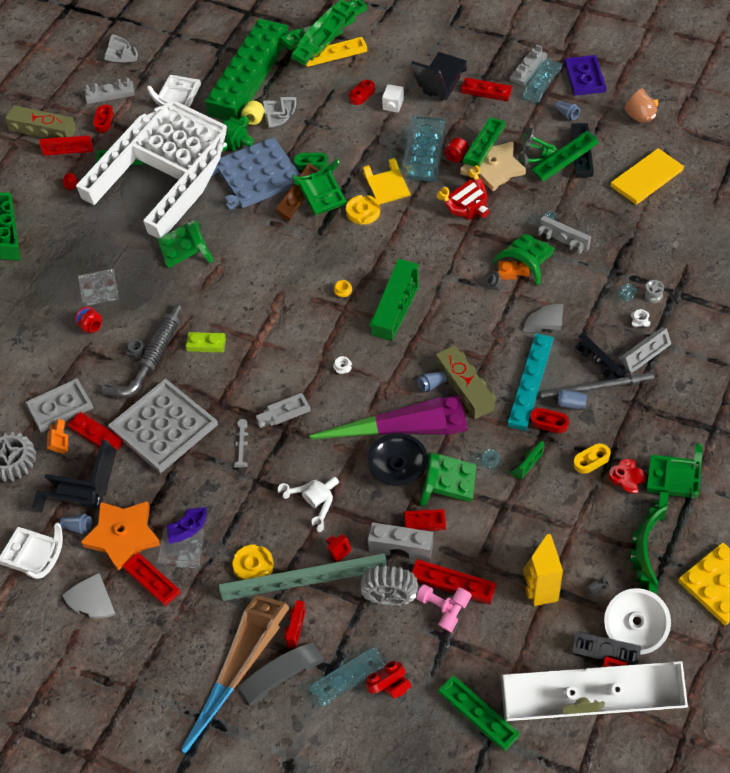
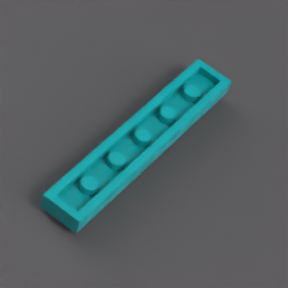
[507,333,554,431]

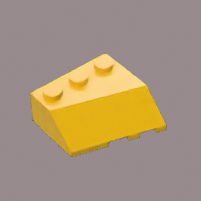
[523,534,563,606]

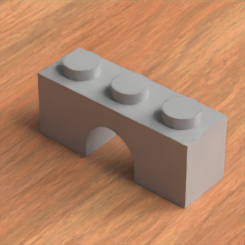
[368,522,433,562]

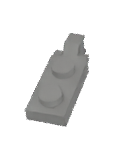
[256,393,311,428]

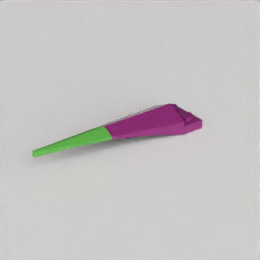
[309,395,468,440]

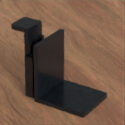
[411,52,467,101]
[32,440,117,512]

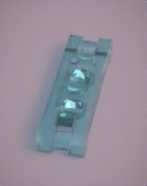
[523,58,562,103]
[310,647,387,707]

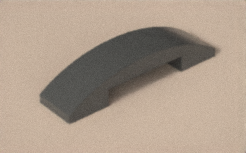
[239,643,324,706]

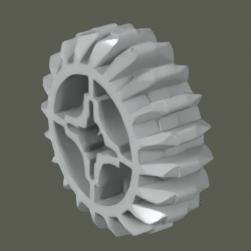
[0,432,36,483]
[360,565,418,606]

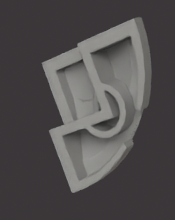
[104,34,138,63]
[262,97,296,128]
[523,304,564,333]
[63,573,116,618]

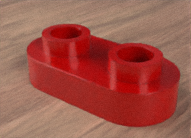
[349,79,375,105]
[93,104,114,132]
[530,408,569,433]
[364,661,406,694]

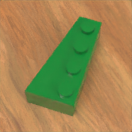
[0,192,21,261]
[369,258,419,341]

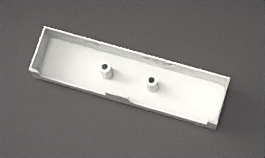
[500,661,688,721]

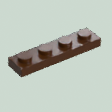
[275,163,320,222]

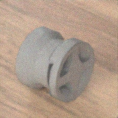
[644,280,664,303]

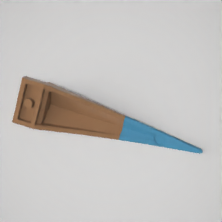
[182,595,289,753]

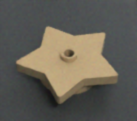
[460,142,526,191]

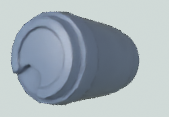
[557,389,587,410]

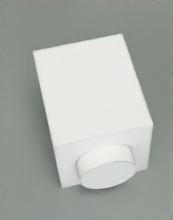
[382,84,404,113]

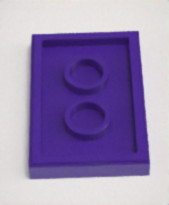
[564,55,606,96]

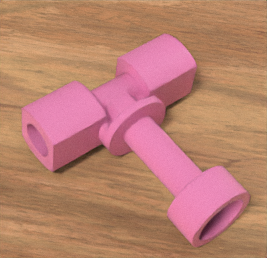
[417,585,472,633]

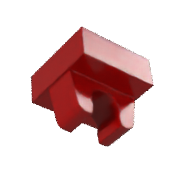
[325,534,352,562]

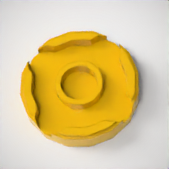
[346,195,380,225]
[232,544,274,580]

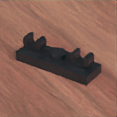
[575,332,626,380]
[572,631,641,666]

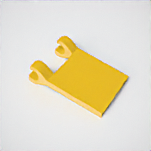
[363,158,410,204]

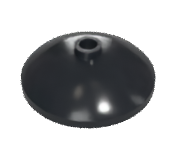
[367,433,428,486]

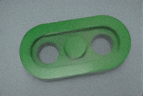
[294,152,328,170]

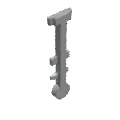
[234,419,248,467]

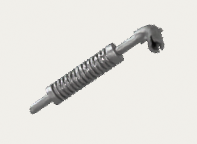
[102,302,182,399]

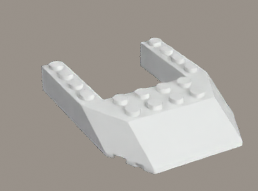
[76,100,227,239]

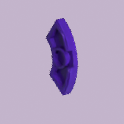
[167,507,207,544]

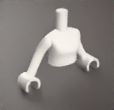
[278,477,339,532]

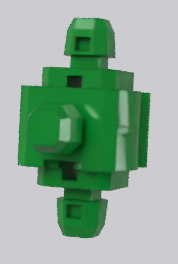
[222,116,254,152]

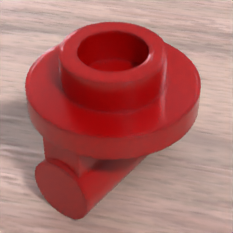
[63,173,80,190]

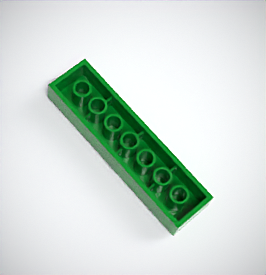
[205,19,288,120]

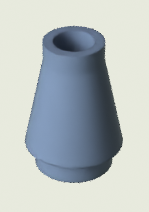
[555,101,580,120]
[417,371,447,392]
[60,514,92,534]

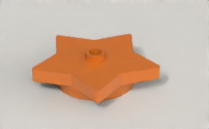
[81,502,160,570]

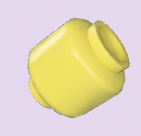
[241,101,265,125]

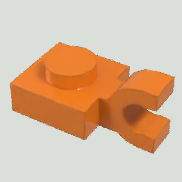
[498,261,530,280]
[47,418,68,455]

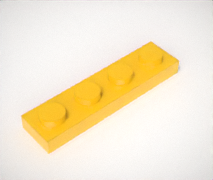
[306,37,367,67]

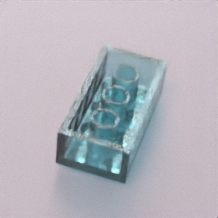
[403,116,446,182]

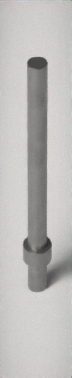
[540,372,654,399]

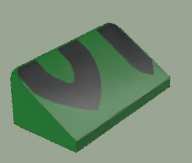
[509,441,544,480]

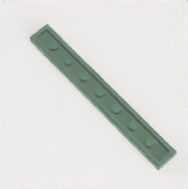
[219,553,387,601]

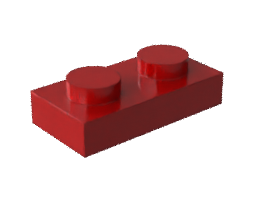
[284,600,306,649]

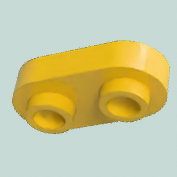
[573,444,610,474]

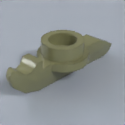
[562,697,605,714]

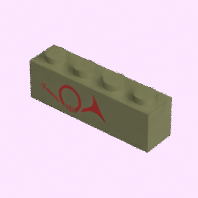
[5,105,76,138]
[436,345,496,419]

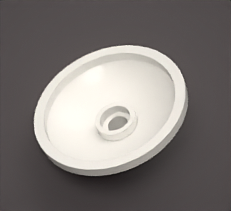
[604,588,671,655]

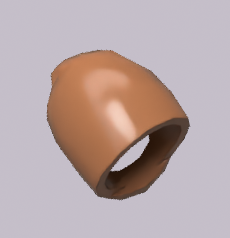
[624,88,658,123]

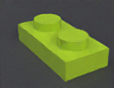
[186,332,226,352]

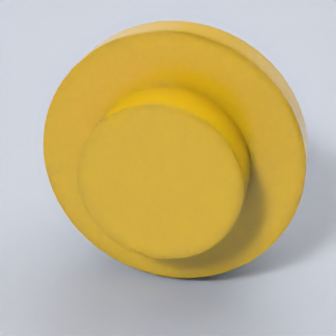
[334,280,352,297]

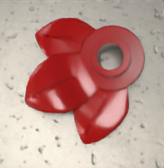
[609,459,648,494]

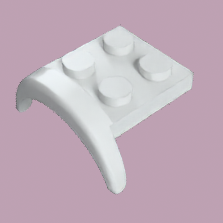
[147,75,201,107]
[0,523,63,579]

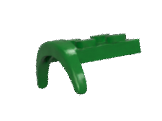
[292,159,347,216]
[158,220,214,268]
[492,234,555,285]
[647,443,702,499]
[419,452,476,506]

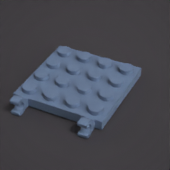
[212,137,300,210]

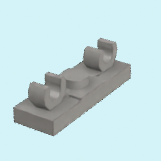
[510,45,547,86]
[84,78,135,104]
[538,216,591,254]
[619,327,671,374]

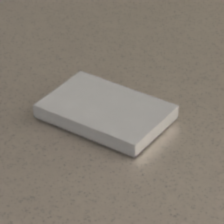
[25,378,93,433]

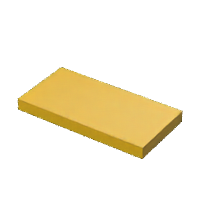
[611,148,684,205]

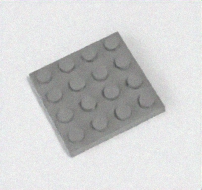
[108,378,218,474]

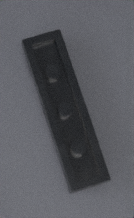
[571,123,594,177]

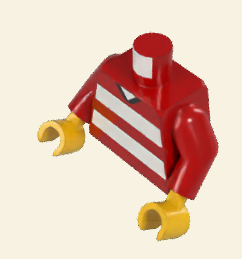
[437,165,490,220]

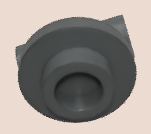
[485,271,504,290]

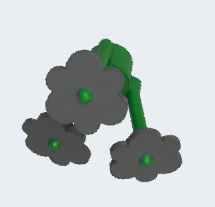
[518,126,557,168]

